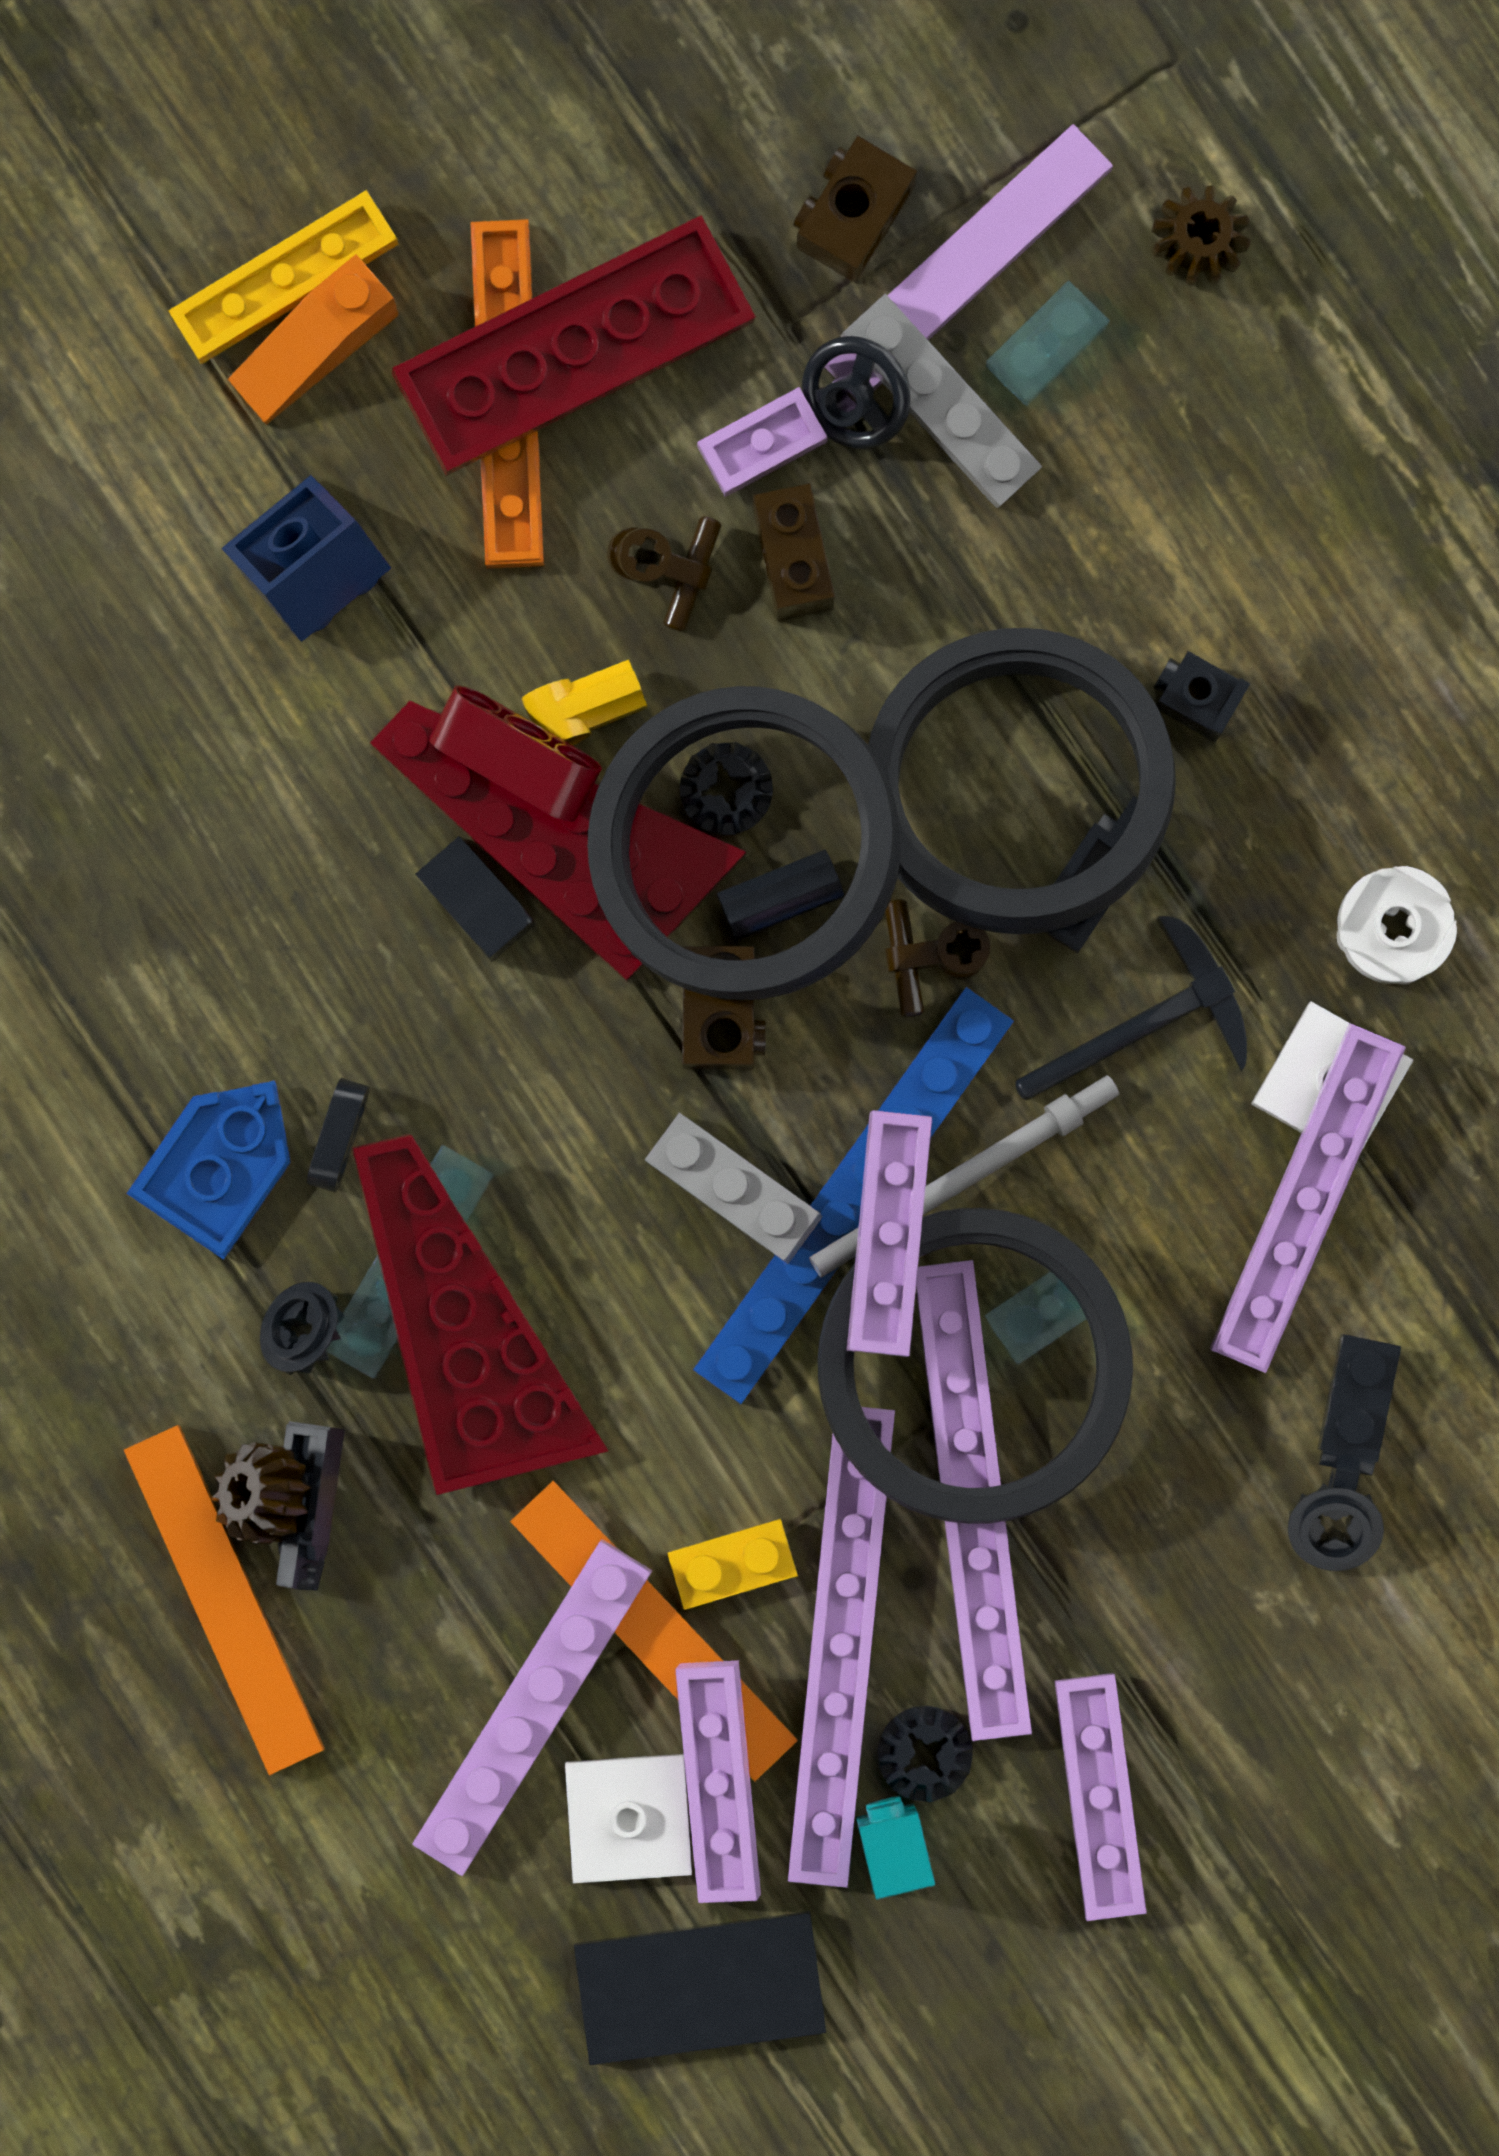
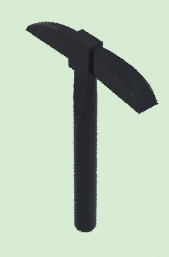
[1015,916,1247,1100]

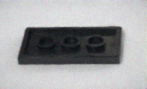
[574,1911,826,2065]

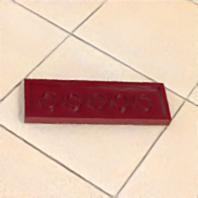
[391,215,756,476]

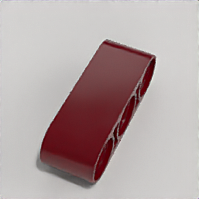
[429,685,602,822]

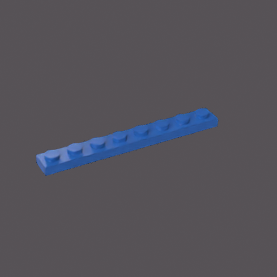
[693,987,1014,1404]

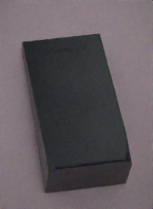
[415,836,536,962]

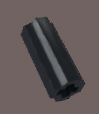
[717,849,844,941]

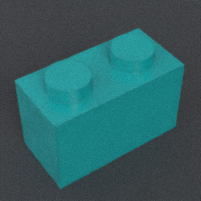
[856,1797,935,1899]

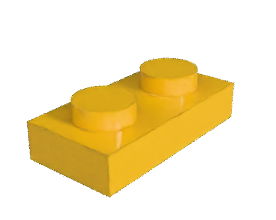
[667,1518,798,1610]

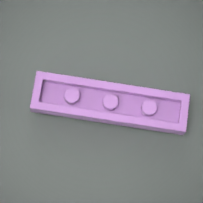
[847,1111,932,1356]
[676,1660,761,1903]
[1054,1673,1146,1921]

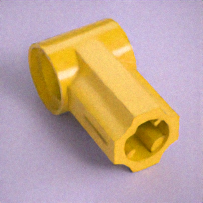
[521,659,647,745]

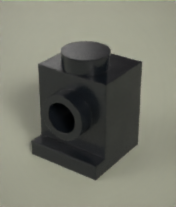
[1153,651,1251,743]

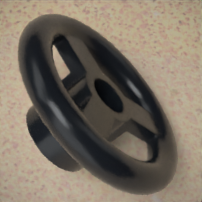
[802,336,911,449]

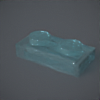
[986,280,1110,407]
[984,1250,1086,1365]

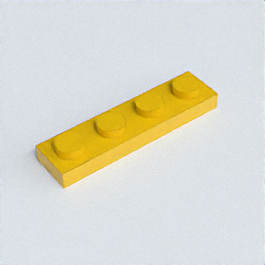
[168,190,399,365]

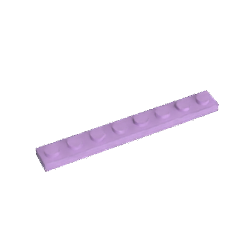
[916,1260,1032,1741]
[788,1407,895,1887]

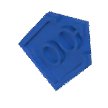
[126,1081,291,1260]

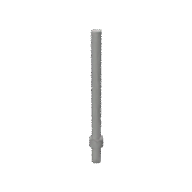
[809,1075,1119,1277]

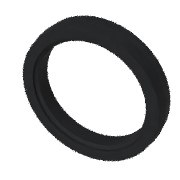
[868,628,1176,934]
[587,686,901,1000]
[818,1208,1133,1524]

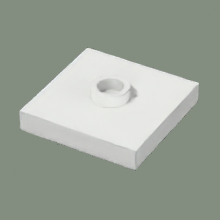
[1251,1001,1413,1149]
[565,1754,692,1883]

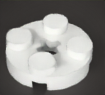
[1337,866,1457,985]

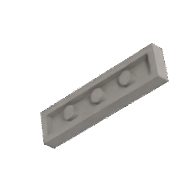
[840,293,1042,508]

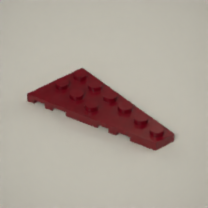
[370,701,746,982]

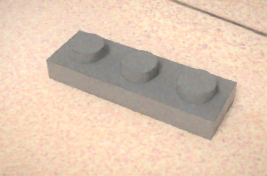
[645,1112,823,1264]

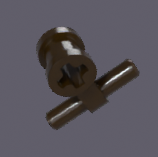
[607,516,722,632]
[885,899,990,1018]

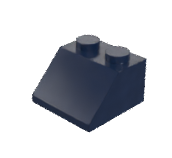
[221,475,391,642]

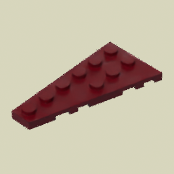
[352,1134,609,1495]

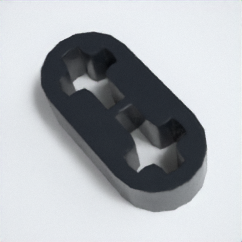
[307,1077,370,1193]

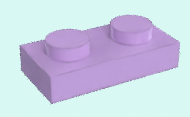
[697,387,827,497]

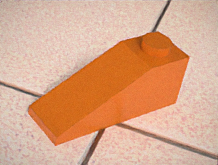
[228,254,399,425]

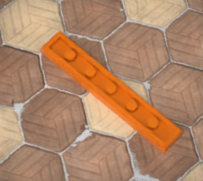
[471,219,544,569]
[124,1425,325,1775]
[510,1480,798,1781]

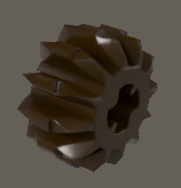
[1151,185,1251,286]
[211,1442,311,1545]

